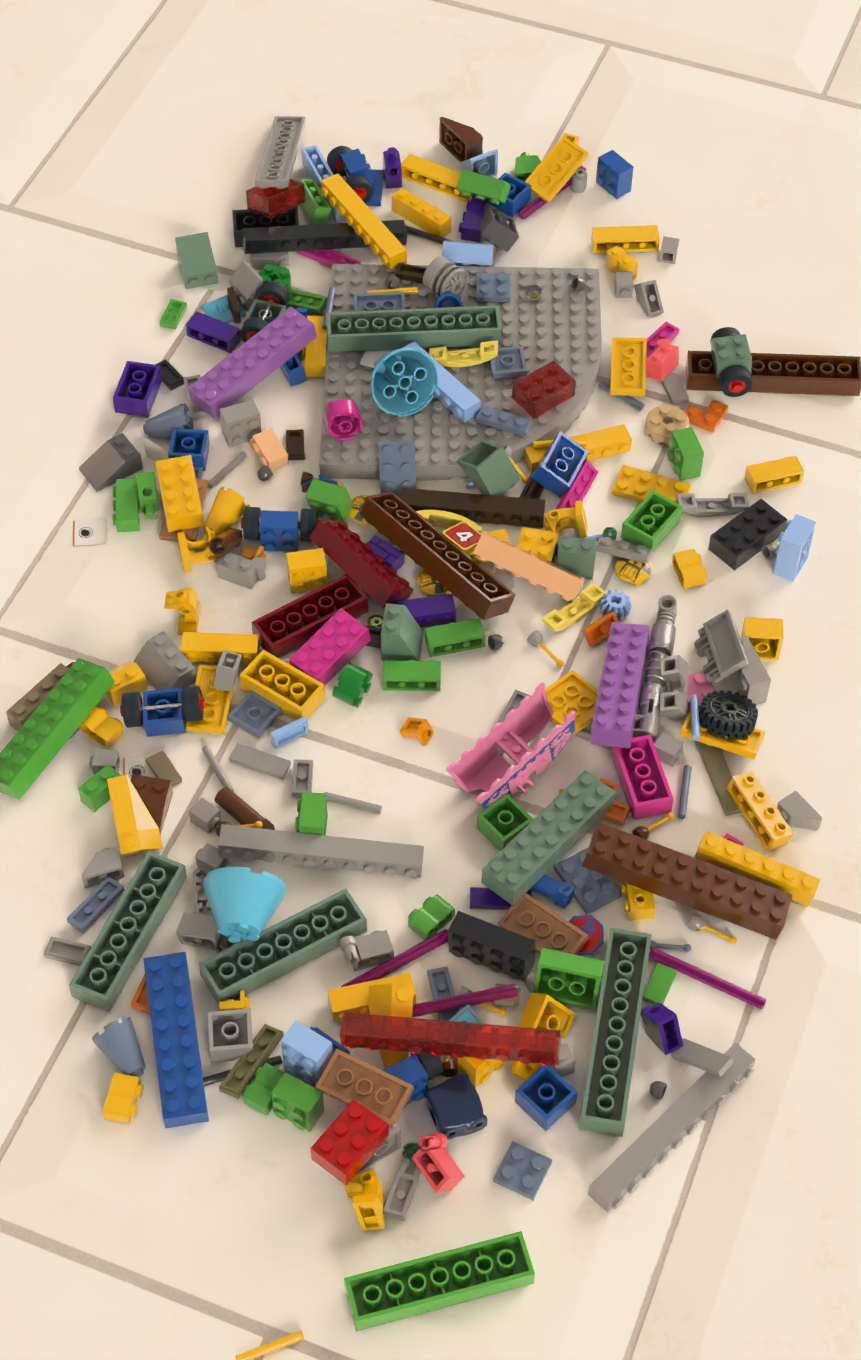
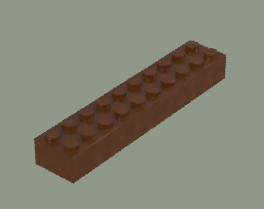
[686,351,861,396]
[360,491,516,620]
[582,822,792,940]

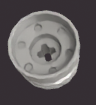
[423,256,468,297]

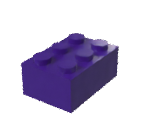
[113,361,162,418]

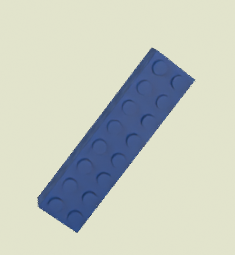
[143,952,209,1128]

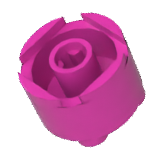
[324,399,363,441]

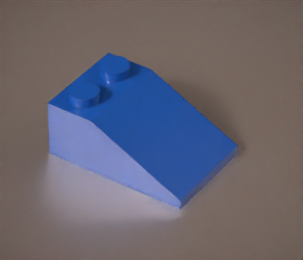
[531,431,589,498]

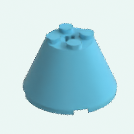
[370,348,438,417]
[203,867,287,943]

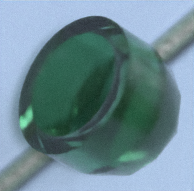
[602,527,617,540]
[402,1142,420,1161]

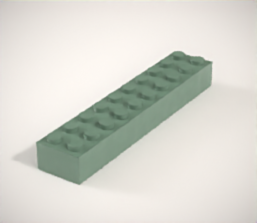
[326,305,501,352]
[579,928,652,1137]

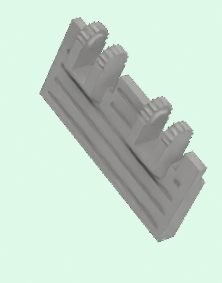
[694,609,749,683]

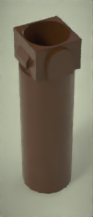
[209,527,243,555]
[214,787,275,830]

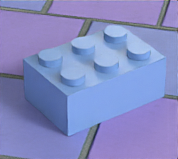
[442,240,494,267]
[773,514,817,582]
[281,1020,333,1088]

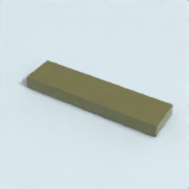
[700,746,742,816]
[219,1024,284,1099]

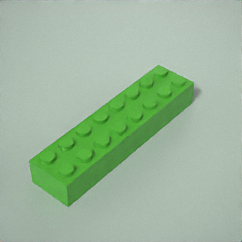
[0,658,115,800]
[344,1231,535,1332]

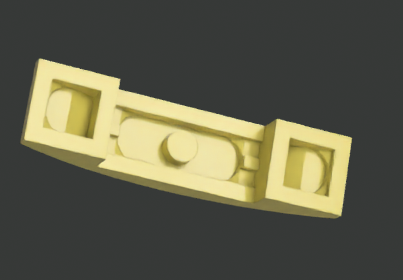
[429,341,498,367]
[416,510,482,534]
[541,583,607,631]

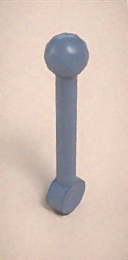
[650,940,691,952]

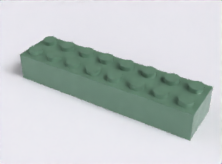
[481,770,616,905]
[69,851,187,1012]
[199,888,367,1005]

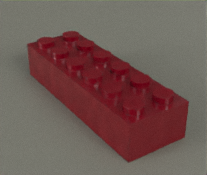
[309,520,414,608]
[251,574,368,658]

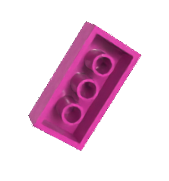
[289,608,371,685]
[611,735,674,820]

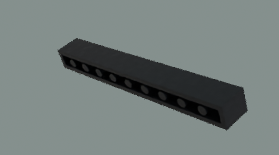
[241,220,408,254]

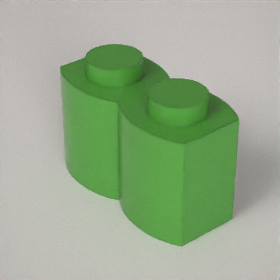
[408,894,455,940]
[242,1063,285,1116]

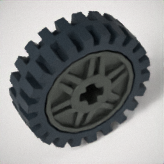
[699,690,758,740]

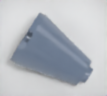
[143,403,194,438]
[92,1017,146,1077]

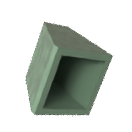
[175,232,218,289]
[457,439,520,496]
[557,537,596,579]
[381,603,424,661]

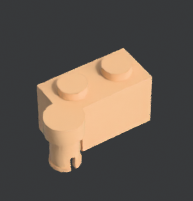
[249,428,288,471]

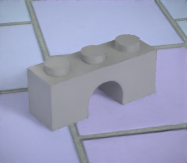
[660,655,688,719]

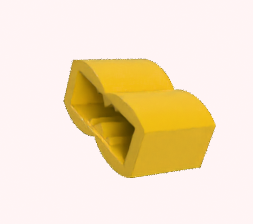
[606,246,638,280]
[672,549,708,589]
[79,706,124,749]
[102,1072,144,1123]

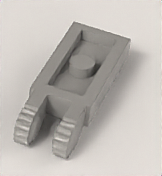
[383,1158,421,1221]

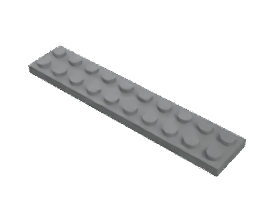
[254,116,306,189]

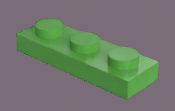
[287,289,327,314]

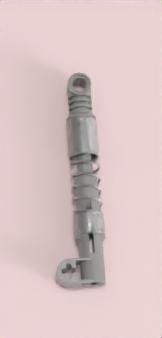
[632,595,677,742]

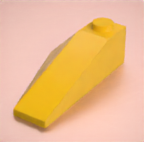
[107,775,163,857]
[368,984,414,1069]
[511,992,576,1081]

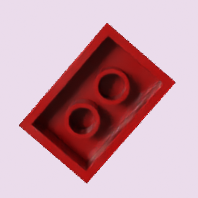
[310,1099,389,1185]

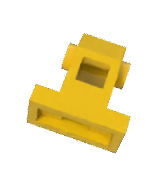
[543,501,588,538]
[177,527,222,572]
[164,587,201,635]
[342,1168,385,1231]

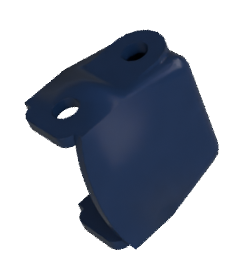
[424,1073,488,1140]

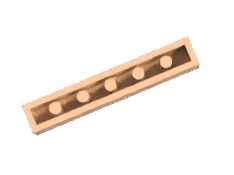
[474,531,586,601]

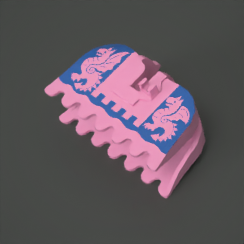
[446,682,575,810]

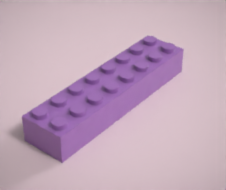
[188,307,317,419]
[591,622,649,748]

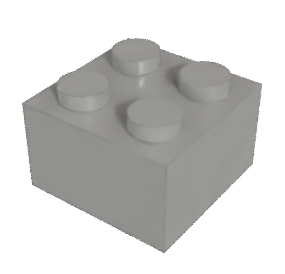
[219,399,262,448]

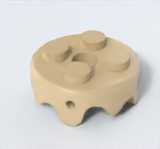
[645,405,690,447]

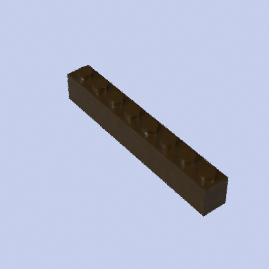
[400,488,545,528]

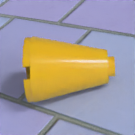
[203,487,250,537]

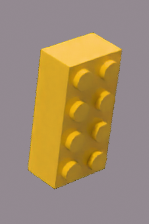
[155,455,204,532]
[240,650,326,720]

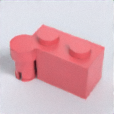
[646,339,679,382]
[411,1132,465,1193]

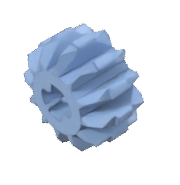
[599,589,632,620]

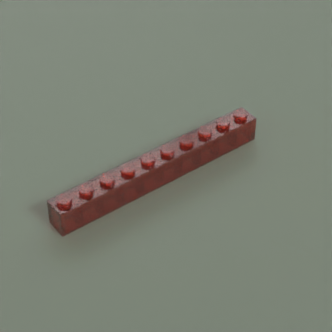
[339,1012,561,1066]

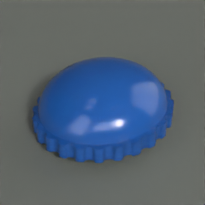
[434,293,464,308]

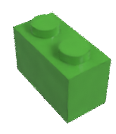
[78,764,121,813]

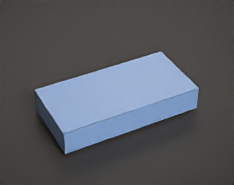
[270,716,309,748]

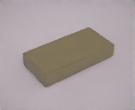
[146,751,182,787]

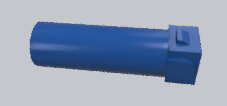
[530,874,576,909]

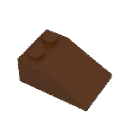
[439,117,483,163]
[130,774,173,836]

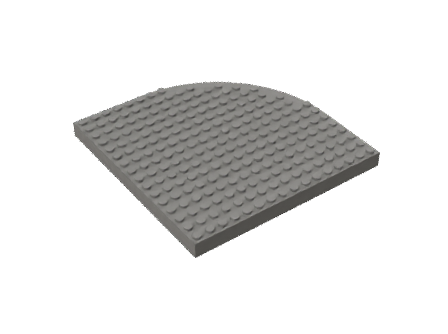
[319,264,602,480]

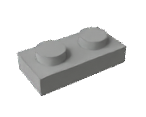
[291,759,314,797]

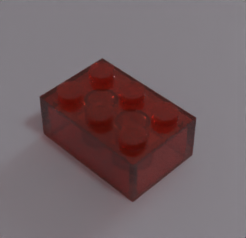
[246,179,305,218]
[512,361,576,419]

